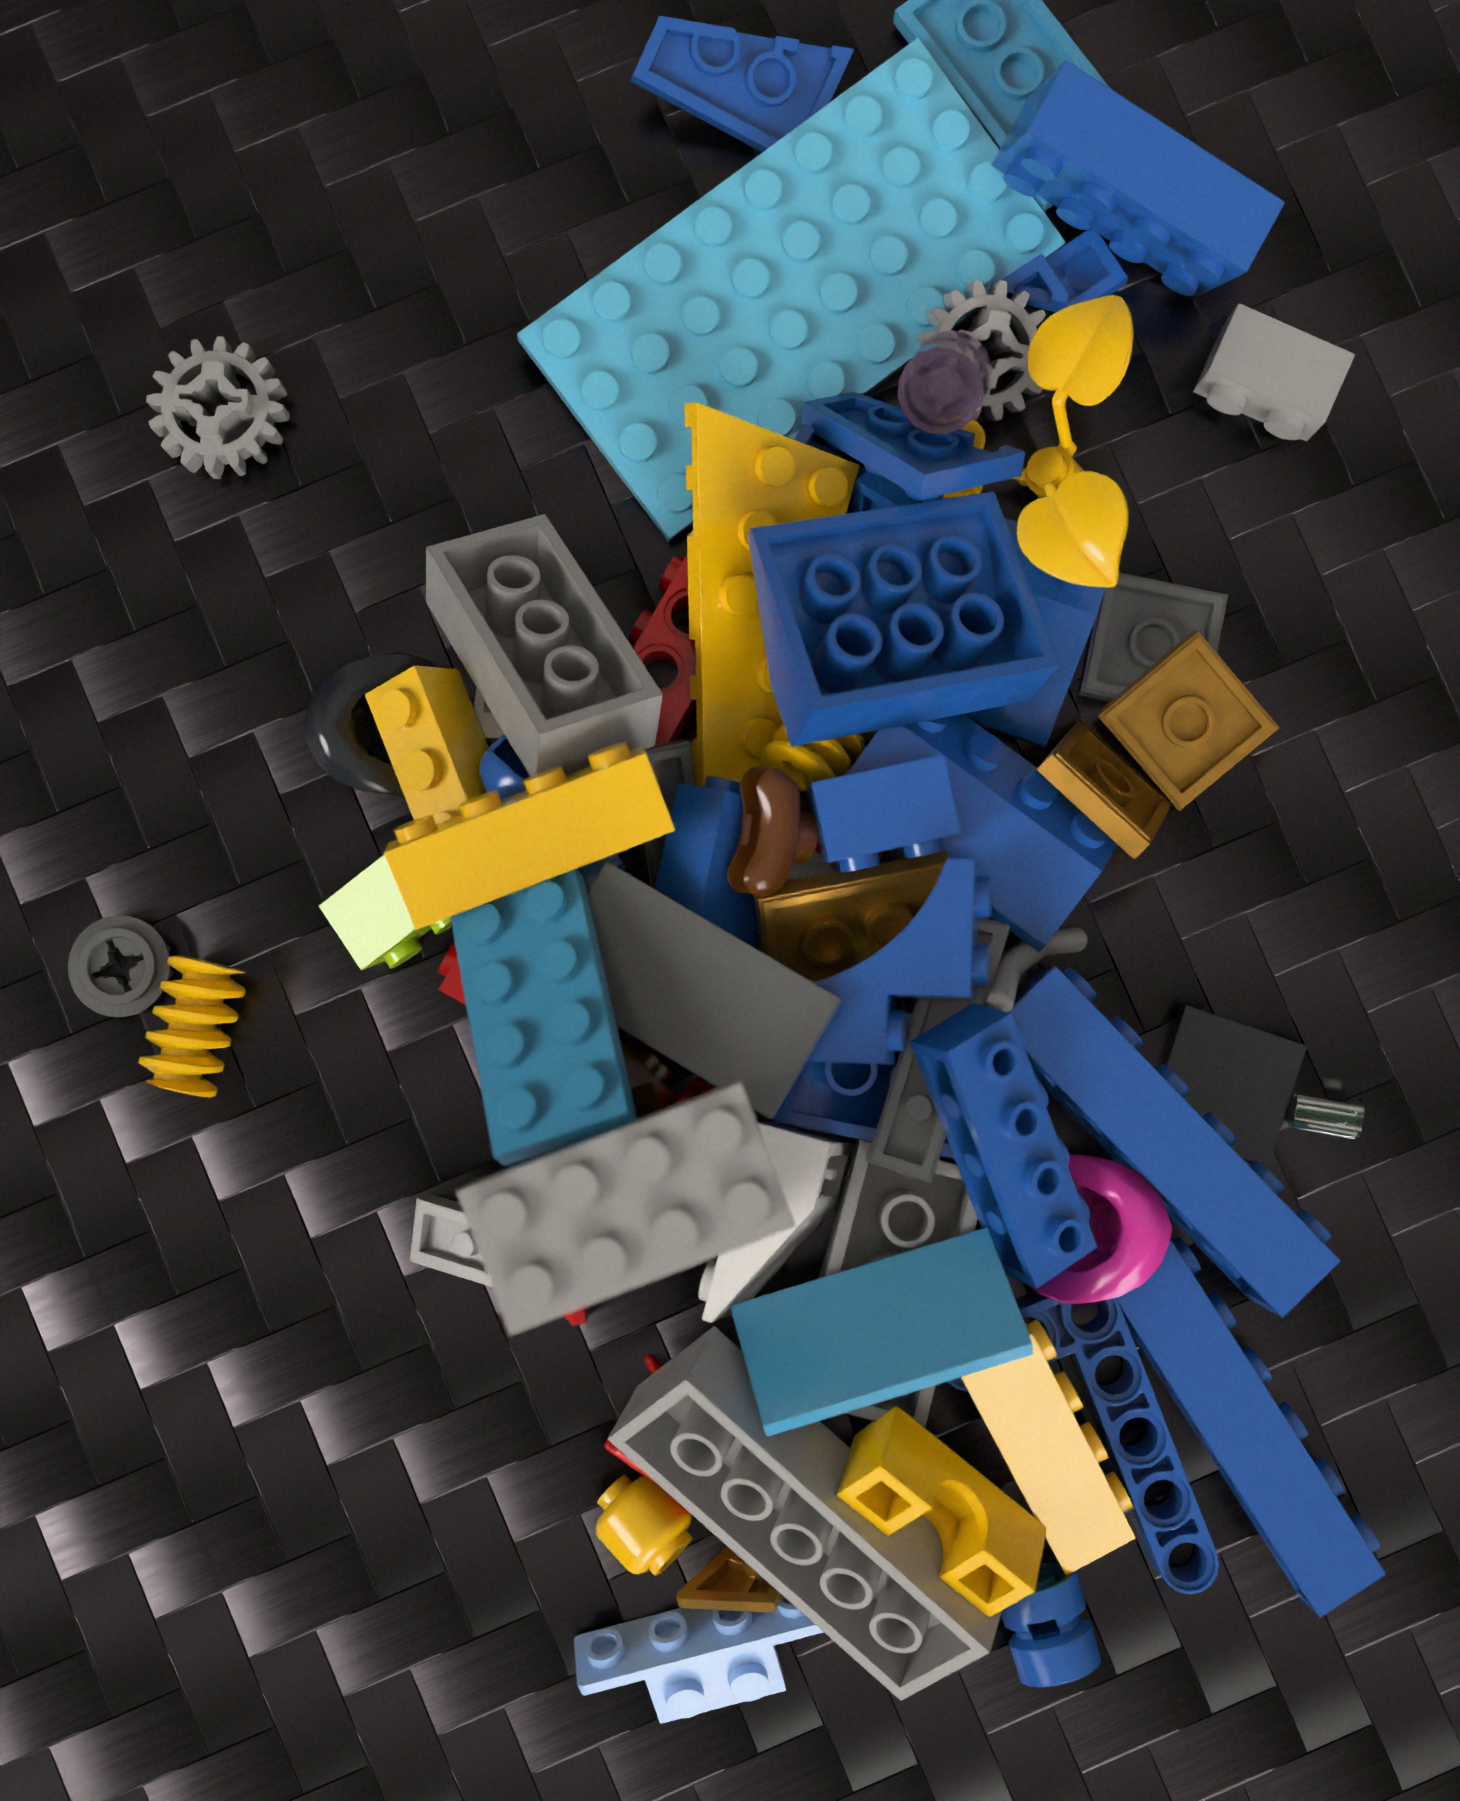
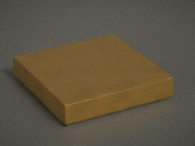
[1096,630,1279,811]
[1037,721,1172,859]

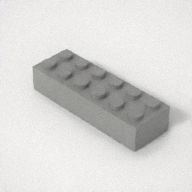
[608,1326,1002,1701]

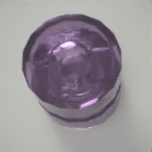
[898,331,993,434]

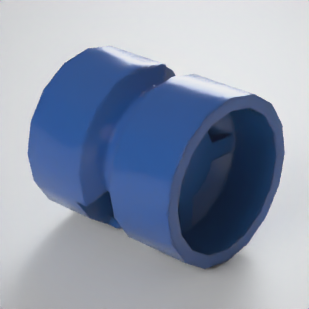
[1001,1562,1101,1687]

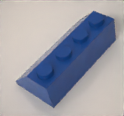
[846,714,1118,952]

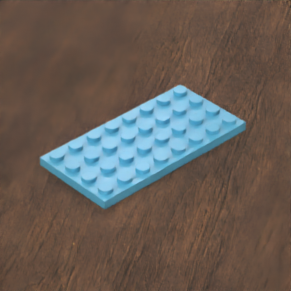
[517,38,1066,542]

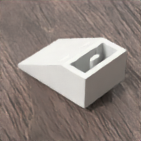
[699,1122,853,1322]

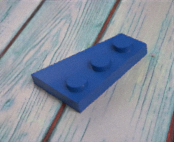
[630,16,854,152]
[802,392,1026,502]

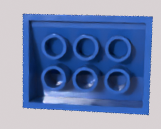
[748,492,1060,747]

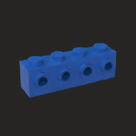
[910,1003,1097,1289]

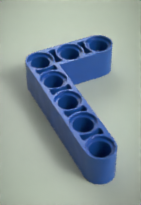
[947,1291,1219,1594]

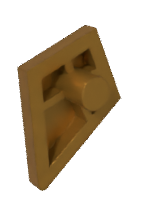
[676,1546,784,1613]

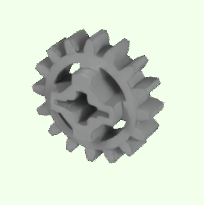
[915,280,1046,422]
[146,336,290,479]

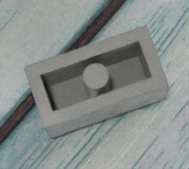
[1193,303,1355,442]

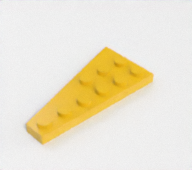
[684,402,859,787]

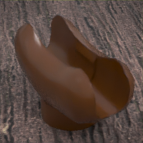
[727,766,818,897]

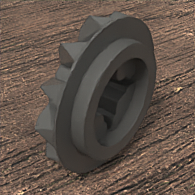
[68,915,173,1017]

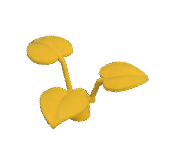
[919,295,1133,587]

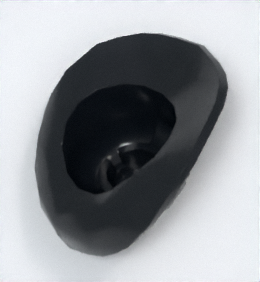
[303,652,439,796]

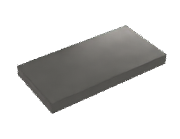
[588,861,843,1119]

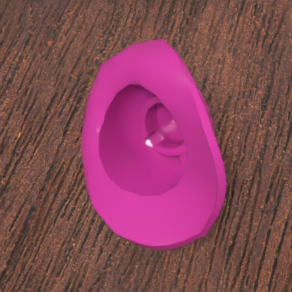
[1030,1154,1172,1304]

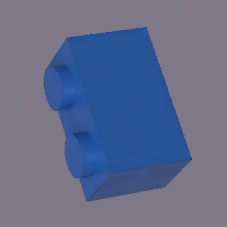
[806,754,961,873]

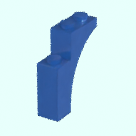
[806,858,992,1065]

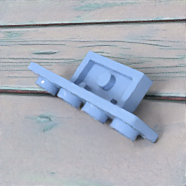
[574,1597,823,1724]

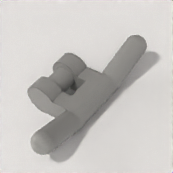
[986,927,1088,1012]

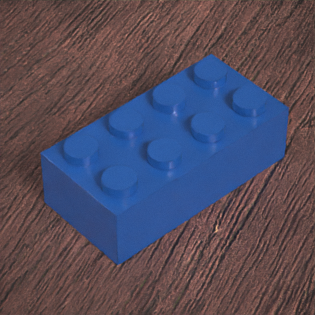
[991,60,1285,296]

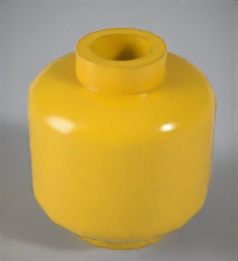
[595,1475,693,1576]

